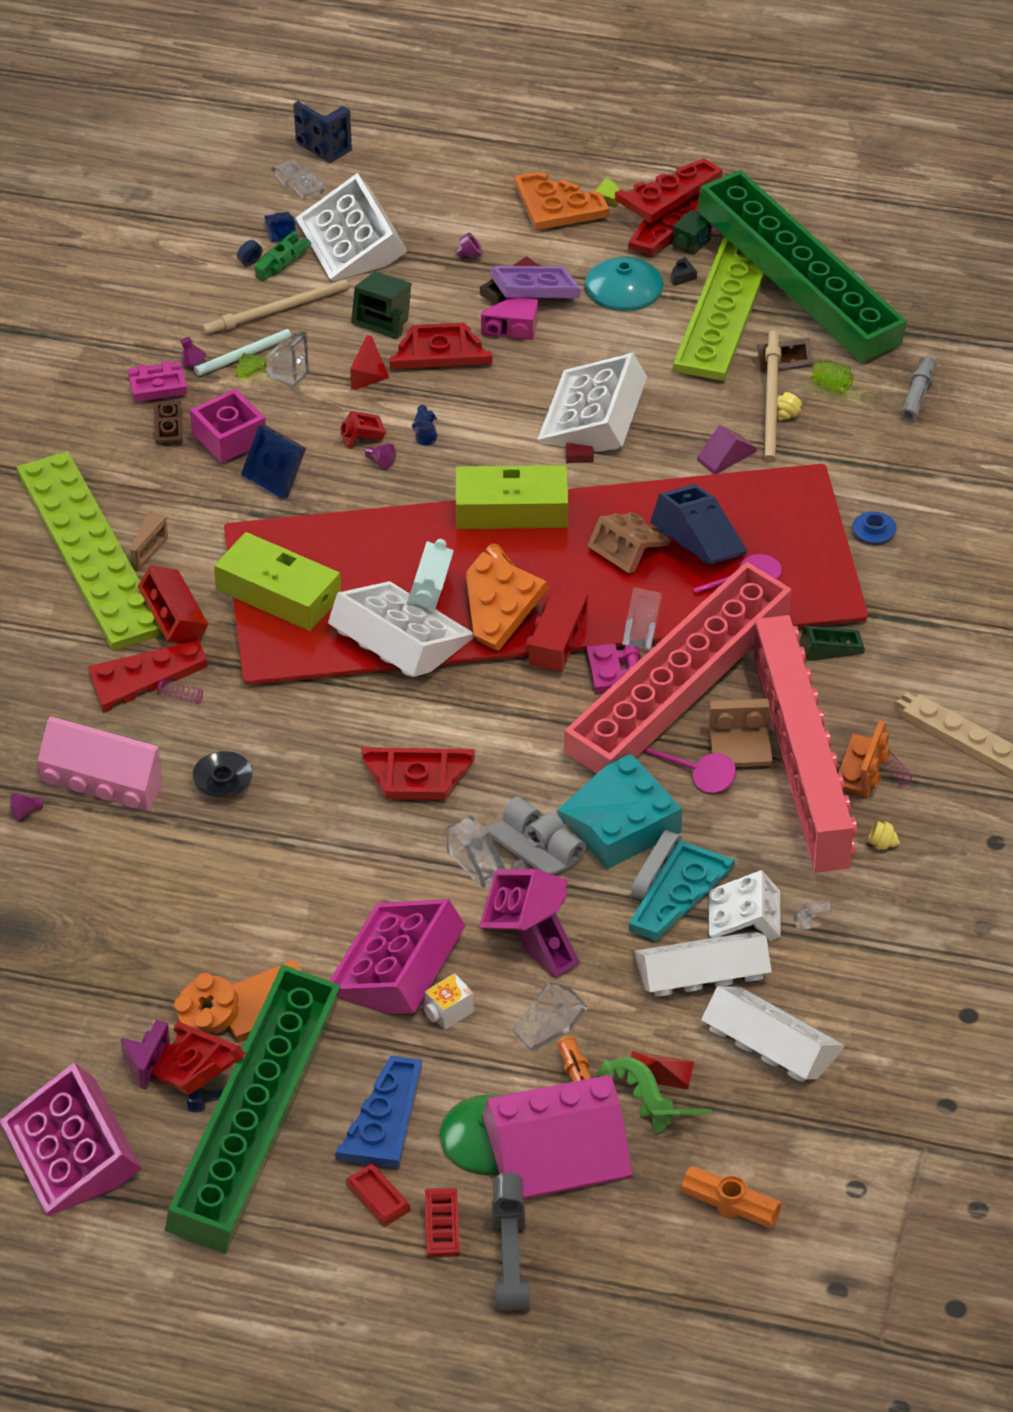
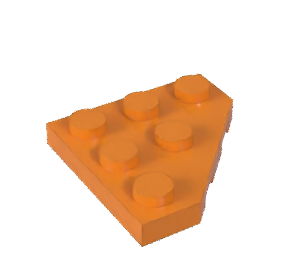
[514,172,609,231]
[466,552,550,651]

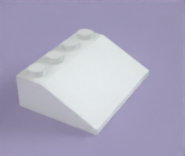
[296,173,408,282]
[537,353,647,452]
[328,581,474,677]

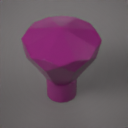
[180,337,206,367]
[365,443,396,469]
[10,792,43,820]

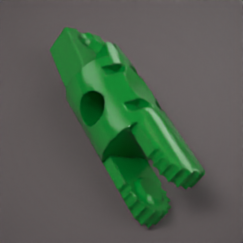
[254,231,311,281]

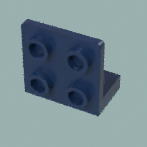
[293,101,352,164]

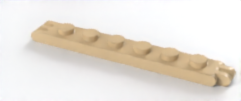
[894,693,1013,778]

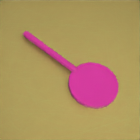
[694,554,782,593]
[645,748,736,794]

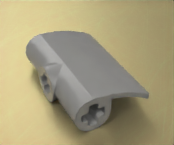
[482,797,586,874]

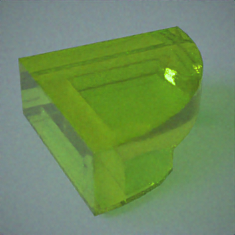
[235,353,269,378]

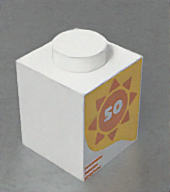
[424,973,474,1030]

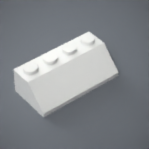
[634,931,771,996]
[701,986,845,1082]

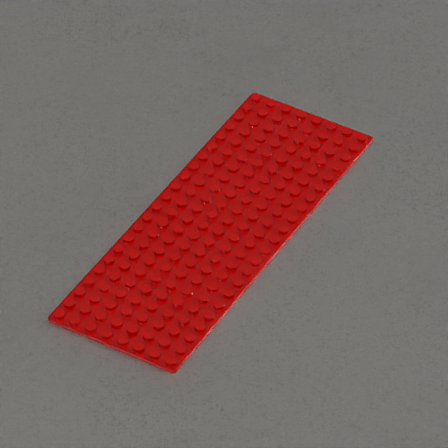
[224,464,868,685]

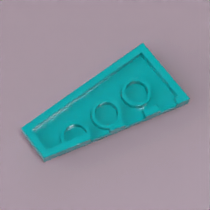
[629,840,735,941]

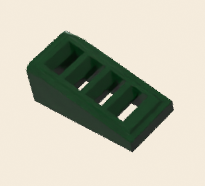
[799,626,865,660]

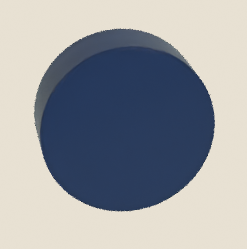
[237,240,262,266]

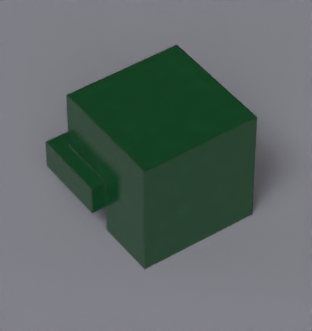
[351,271,412,339]

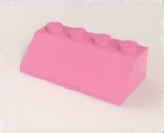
[38,716,163,811]

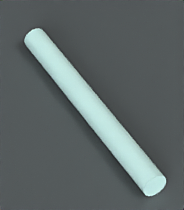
[194,329,292,377]

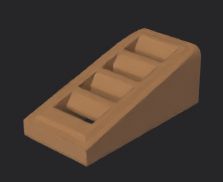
[130,511,168,571]

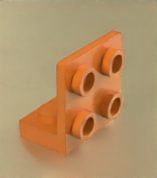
[838,720,891,798]

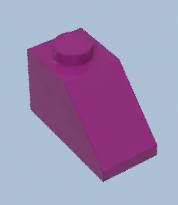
[516,913,580,978]

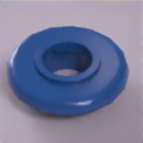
[853,512,897,544]

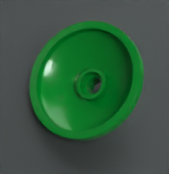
[440,1094,500,1175]

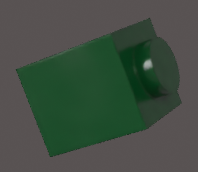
[672,210,712,255]

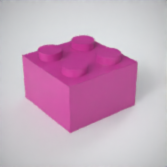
[190,388,267,464]

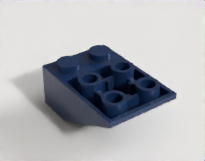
[650,484,747,565]

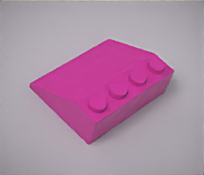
[329,899,466,1014]
[0,1063,142,1216]
[482,1074,633,1199]

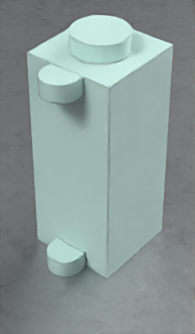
[407,539,454,612]

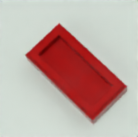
[346,1163,411,1227]

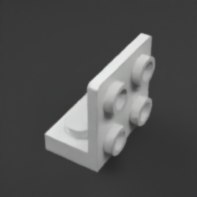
[709,870,781,941]

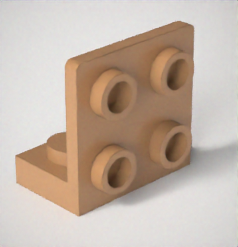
[587,512,672,573]
[709,698,772,767]

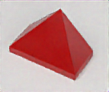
[350,335,390,390]
[626,1051,694,1089]

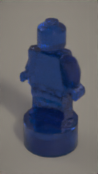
[412,405,437,446]

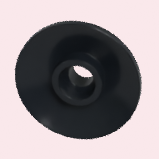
[193,751,252,797]

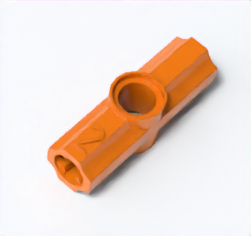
[681,1166,782,1229]

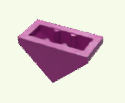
[697,425,757,474]

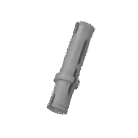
[900,356,937,423]

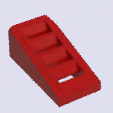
[425,1188,460,1257]

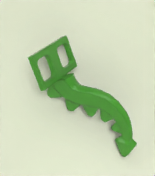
[597,1057,712,1134]

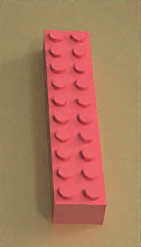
[564,561,792,774]
[753,615,857,873]

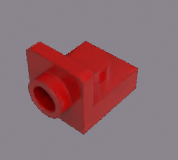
[340,410,386,448]

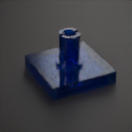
[241,425,306,498]

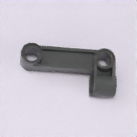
[492,1172,530,1311]

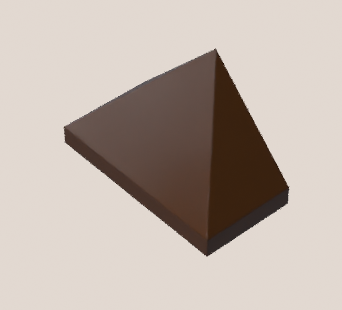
[757,338,813,372]

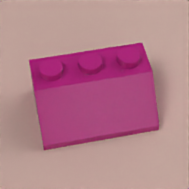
[479,869,568,930]

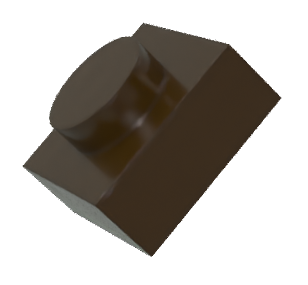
[480,279,509,305]

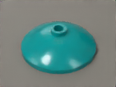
[585,256,663,312]

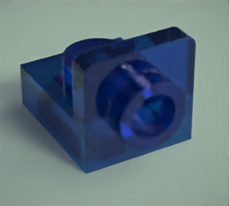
[264,212,296,243]

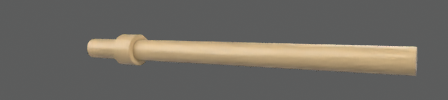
[202,279,349,335]
[764,330,781,462]

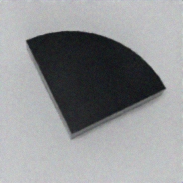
[671,257,697,286]

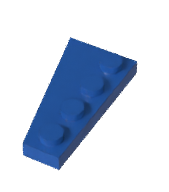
[335,1056,422,1168]

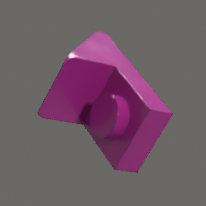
[121,1020,170,1090]

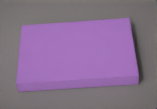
[490,266,581,298]

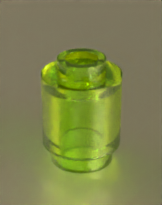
[812,360,854,393]

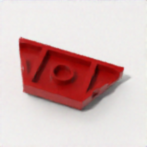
[390,322,492,369]
[361,747,475,800]
[151,1021,246,1095]

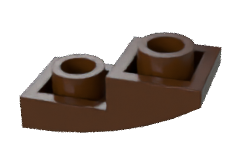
[154,400,183,444]

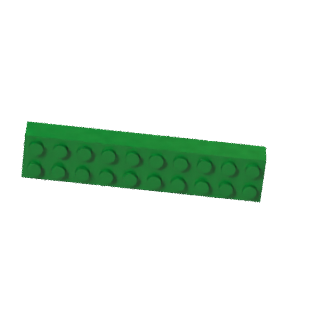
[697,170,907,363]
[165,964,341,1253]

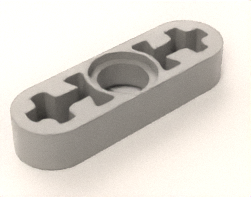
[632,830,681,900]

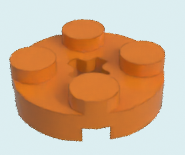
[174,973,239,1034]

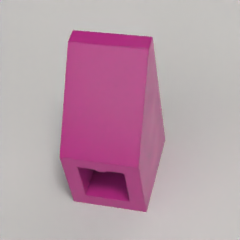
[481,298,538,340]

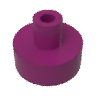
[456,232,483,260]

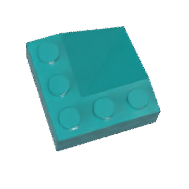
[557,753,682,869]

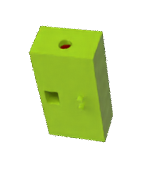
[456,465,568,529]
[214,532,341,631]

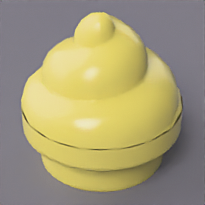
[777,392,802,421]
[867,821,900,851]

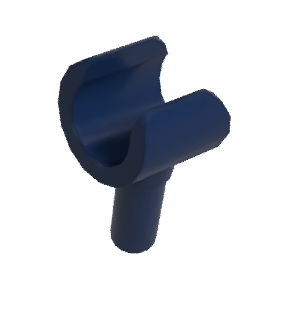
[187,1088,224,1112]

